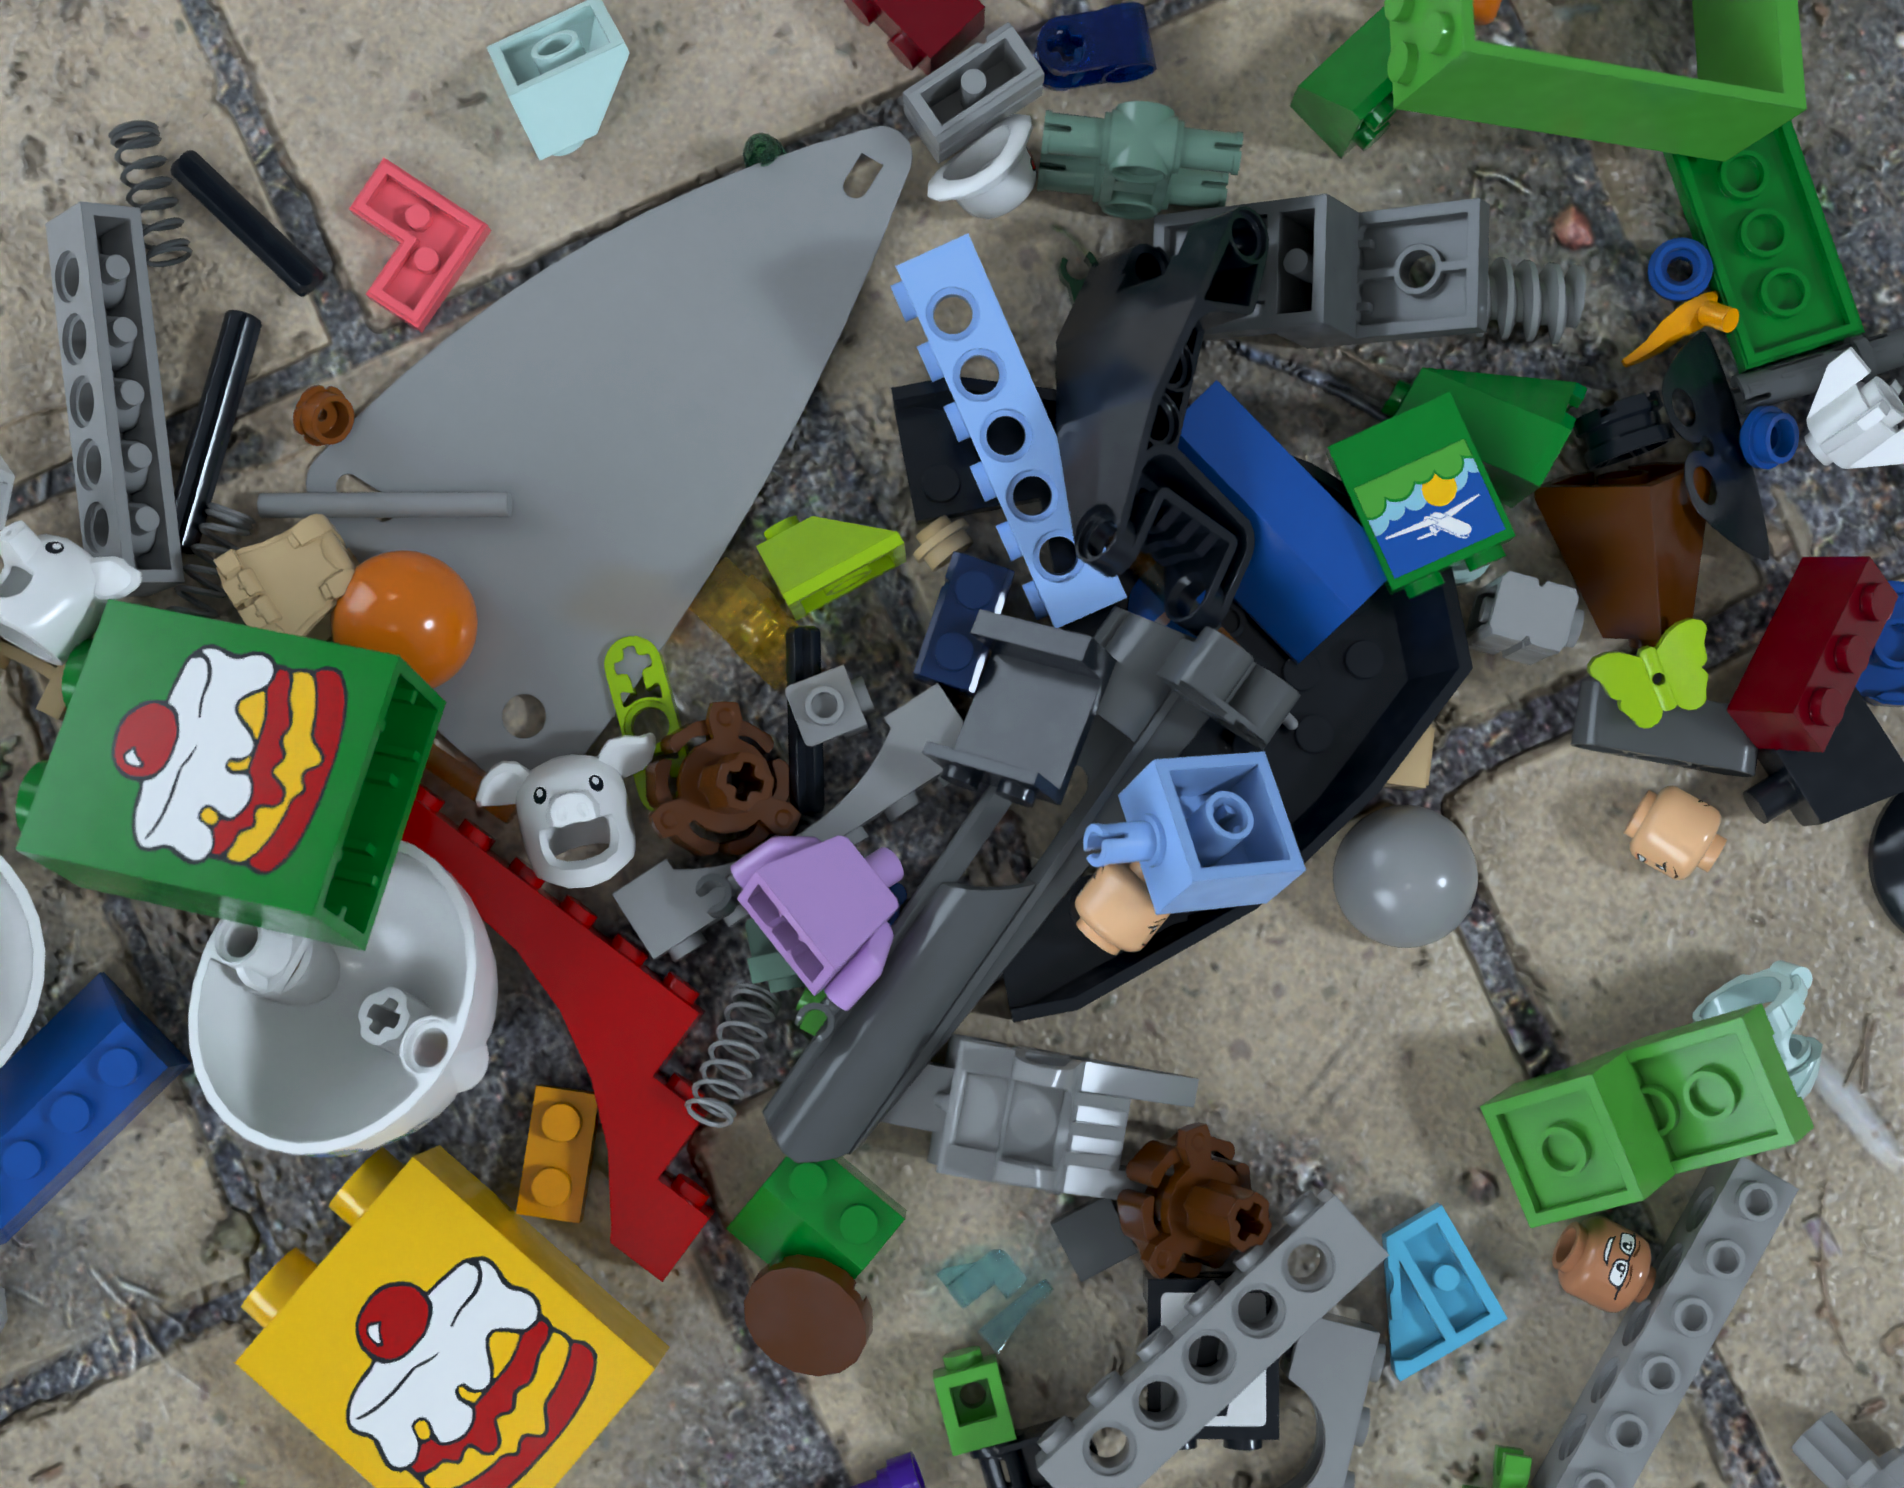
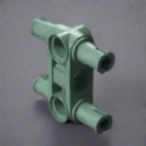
[1037,101,1243,220]

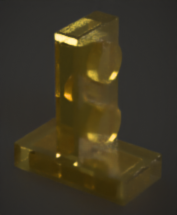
[689,556,799,691]

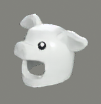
[0,520,142,666]
[475,733,656,888]

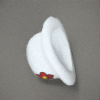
[927,114,1037,219]

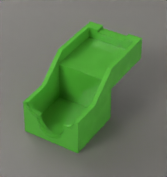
[1480,1003,1814,1228]

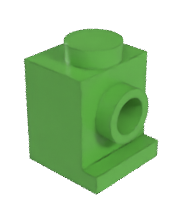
[933,1346,1017,1456]

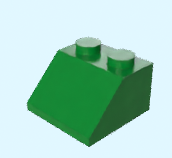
[726,1156,907,1280]

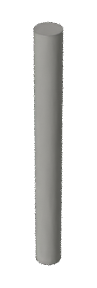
[257,492,513,518]

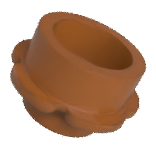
[293,385,354,446]

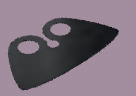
[1662,331,1769,561]

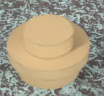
[913,515,974,572]

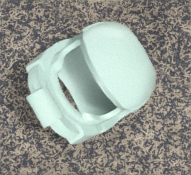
[1692,960,1823,1099]

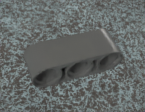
[1571,681,1759,777]

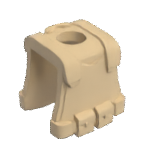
[214,513,360,642]

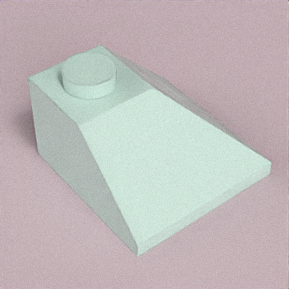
[487,0,630,161]

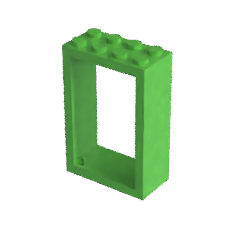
[1384,0,1807,162]

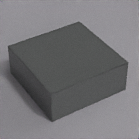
[1050,1197,1138,1282]

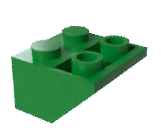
[1290,6,1398,159]

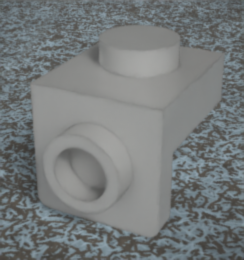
[785,664,875,747]

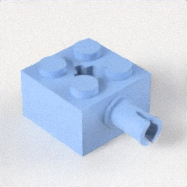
[1083,751,1306,915]

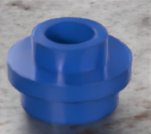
[1648,237,1713,302]
[1739,406,1799,469]

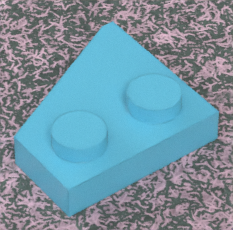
[1382,1202,1508,1382]

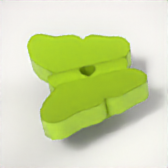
[1587,618,1708,729]

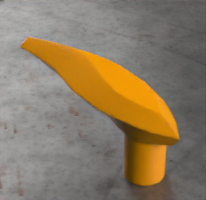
[1621,291,1739,368]

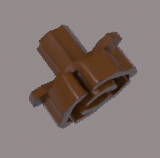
[645,701,802,856]
[1117,1122,1272,1280]

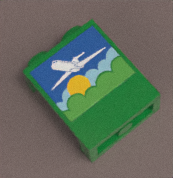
[1326,391,1516,599]

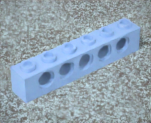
[890,234,1127,628]

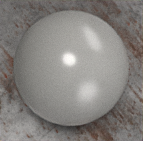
[1333,805,1478,948]

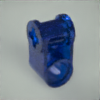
[1033,2,1157,91]

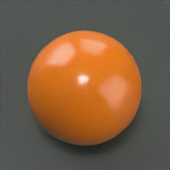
[330,550,478,689]

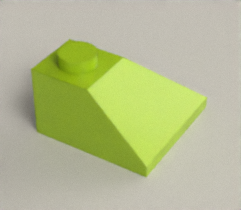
[756,515,907,621]

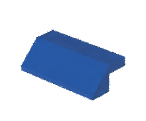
[1178,380,1387,665]

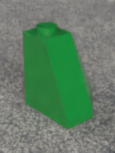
[1380,367,1588,508]

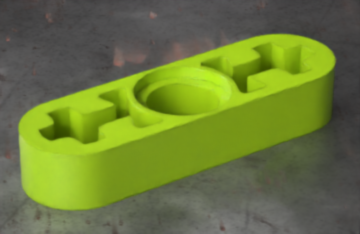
[604,636,689,812]

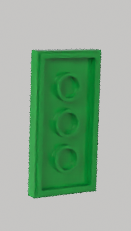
[1663,120,1865,374]

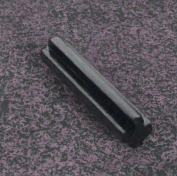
[170,150,323,297]
[785,626,825,815]

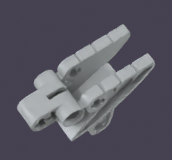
[881,1034,1199,1200]

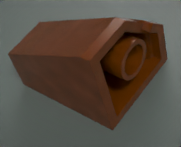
[1534,462,1712,649]

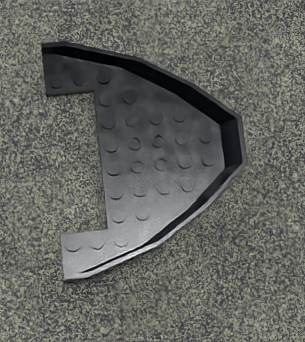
[891,377,1473,1023]

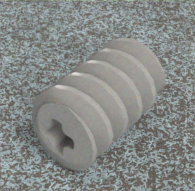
[1475,257,1586,345]

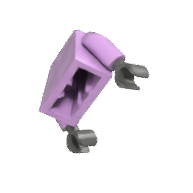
[695,835,904,1043]

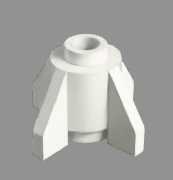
[1804,347,1904,469]

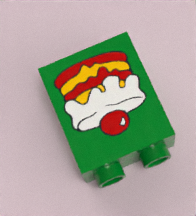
[15,599,446,951]

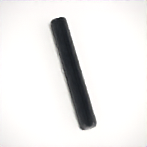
[174,310,262,554]

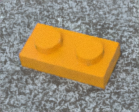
[516,1084,599,1223]

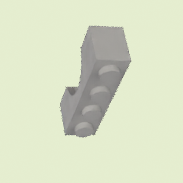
[1277,1313,1386,1488]

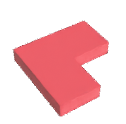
[349,158,491,333]

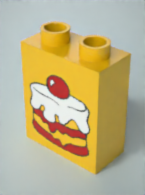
[234,1145,670,1488]

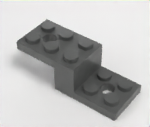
[1153,194,1490,349]

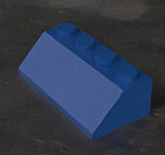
[0,972,191,1245]

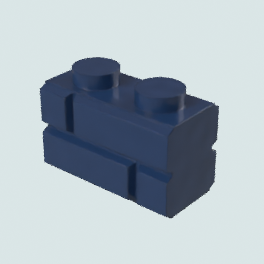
[913,551,1015,699]

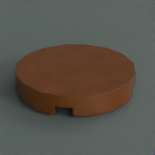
[744,1254,873,1377]

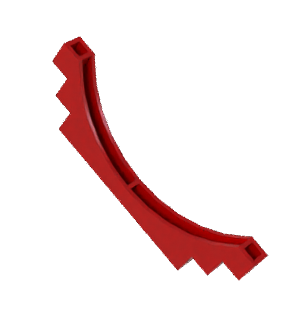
[402,783,715,1282]

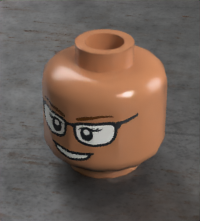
[1552,1216,1656,1313]

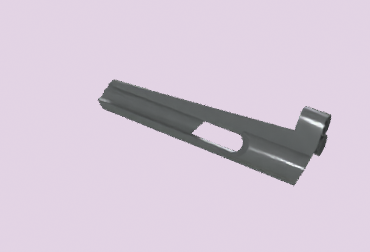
[762,606,1301,1163]

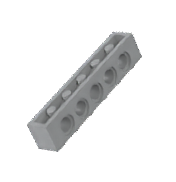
[45,201,185,597]
[1530,1157,1799,1488]
[1035,1188,1389,1488]

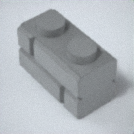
[903,22,1044,163]
[1466,570,1584,665]

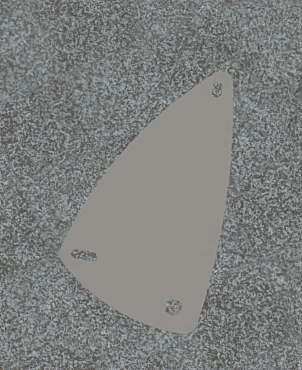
[306,126,913,773]

